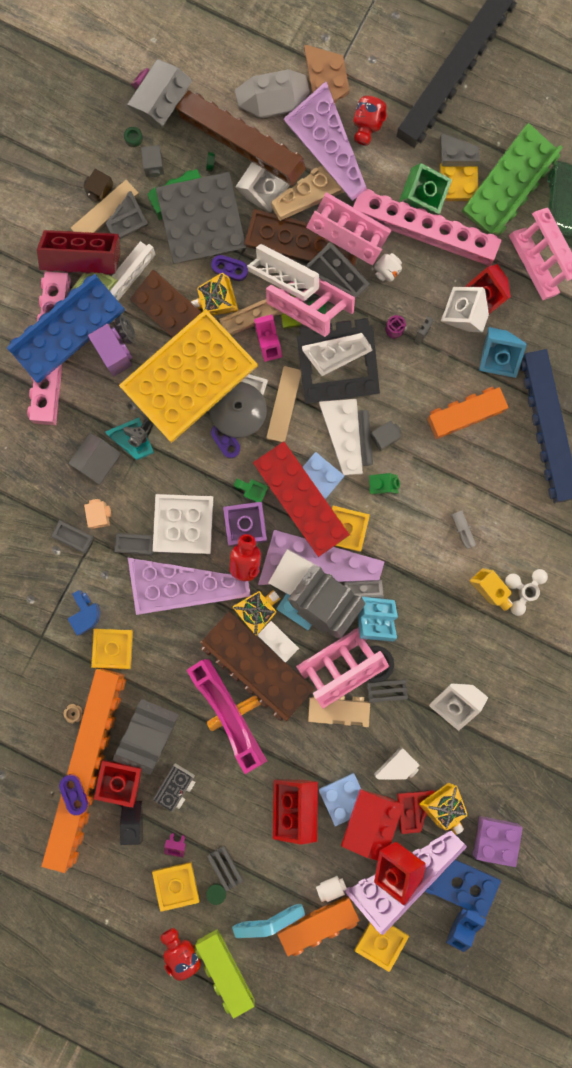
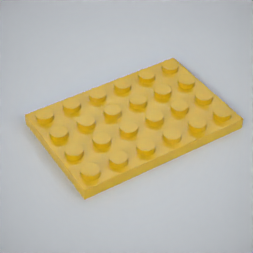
[119,309,258,443]

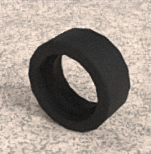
[357,646,395,683]

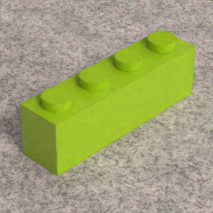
[195,929,255,1019]

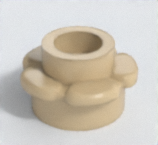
[64,704,83,724]

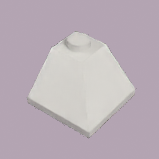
[441,287,489,332]
[429,684,488,731]

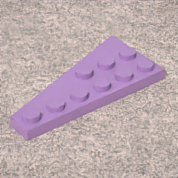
[284,82,367,201]
[258,530,384,585]
[128,558,251,615]
[344,831,467,935]

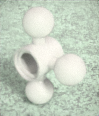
[505,569,548,616]

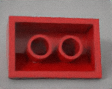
[273,779,318,845]
[341,789,404,861]

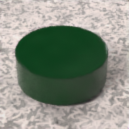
[124,127,143,147]
[206,152,215,172]
[206,883,226,905]

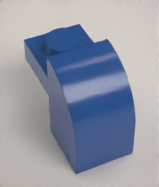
[68,590,100,636]
[446,909,486,952]

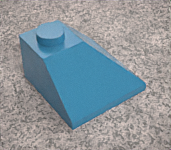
[479,327,527,378]

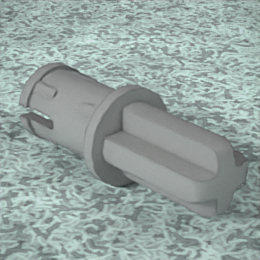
[451,510,476,549]

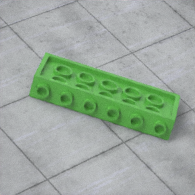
[461,123,563,235]

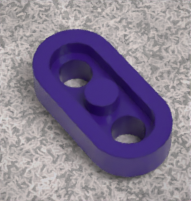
[211,255,248,281]
[211,426,240,459]
[59,774,88,815]

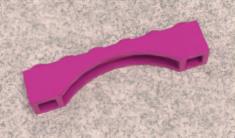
[187,659,267,774]

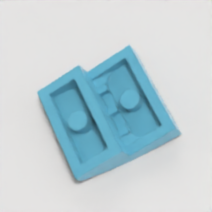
[358,597,398,641]

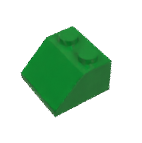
[399,163,452,215]

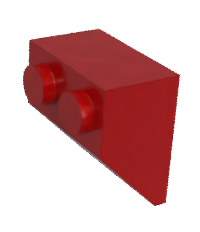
[94,760,141,808]
[374,842,426,905]

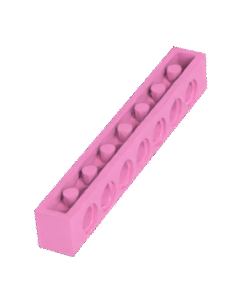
[353,189,501,266]
[27,271,71,425]

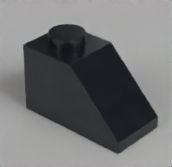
[120,801,143,845]

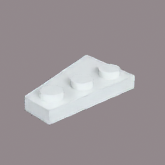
[302,333,372,376]

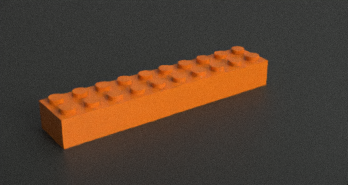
[41,668,126,873]

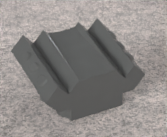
[288,565,365,638]
[113,699,179,775]

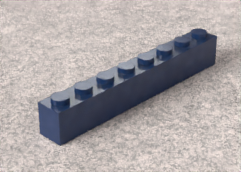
[520,349,572,504]

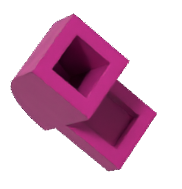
[254,314,282,362]

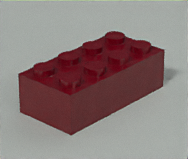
[37,230,121,275]

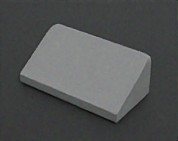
[344,580,384,599]

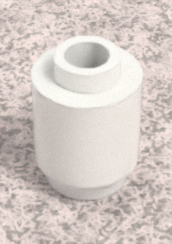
[316,876,347,902]

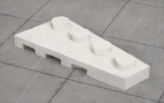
[319,399,363,476]

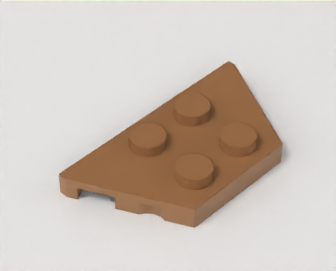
[304,45,349,103]

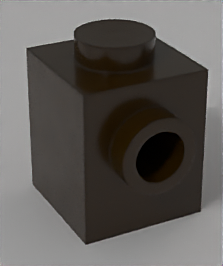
[84,169,114,202]

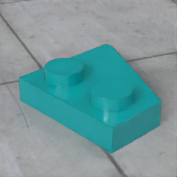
[105,418,154,460]

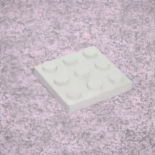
[153,494,213,554]

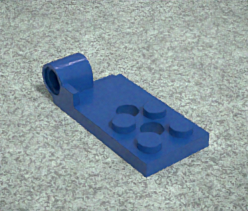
[425,859,501,918]

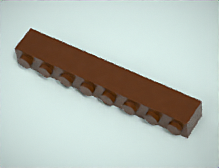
[175,90,306,186]

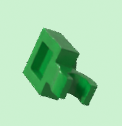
[233,478,269,502]

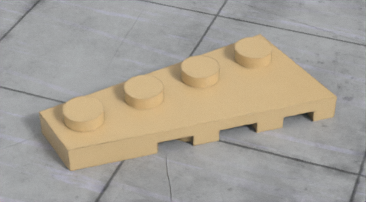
[271,165,344,221]

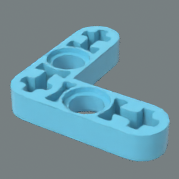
[232,904,305,938]

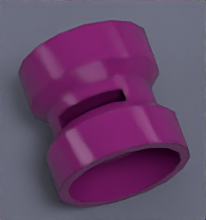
[385,315,406,339]

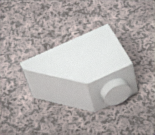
[374,747,419,779]

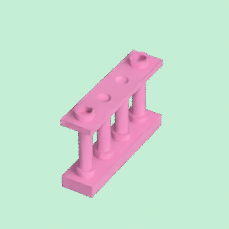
[306,192,391,266]
[509,208,572,300]
[266,278,355,337]
[296,627,389,709]

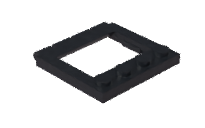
[296,318,380,404]

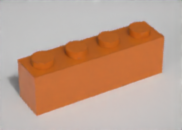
[427,387,509,439]
[277,895,360,956]

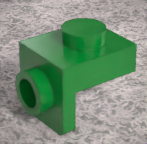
[369,473,400,495]

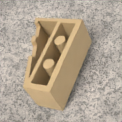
[308,696,370,727]

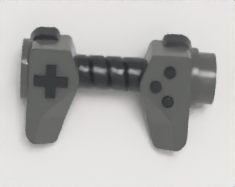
[123,408,152,448]

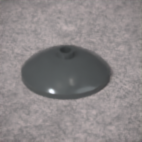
[210,382,267,438]

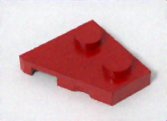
[397,790,435,834]

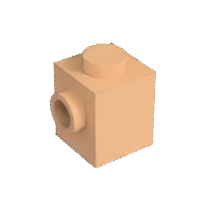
[84,499,111,529]

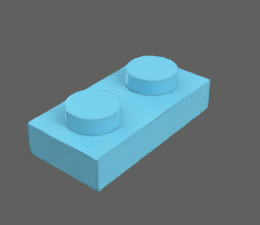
[276,593,312,630]

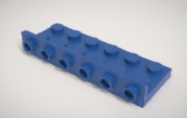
[7,274,125,383]

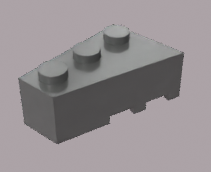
[306,242,371,298]

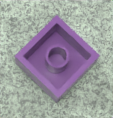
[88,324,133,377]
[223,502,267,547]
[473,816,523,867]

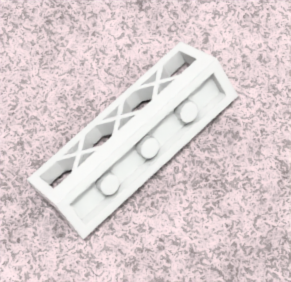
[110,241,156,301]
[247,244,319,301]

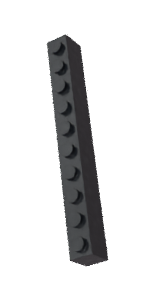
[396,0,517,149]

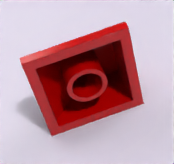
[465,264,511,315]

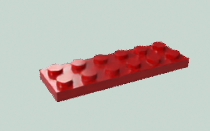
[253,441,350,557]

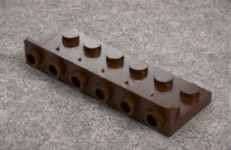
[200,611,315,722]

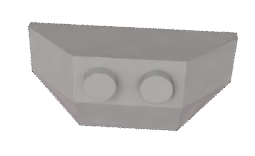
[235,69,310,118]

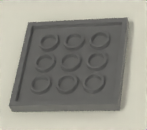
[156,172,246,264]

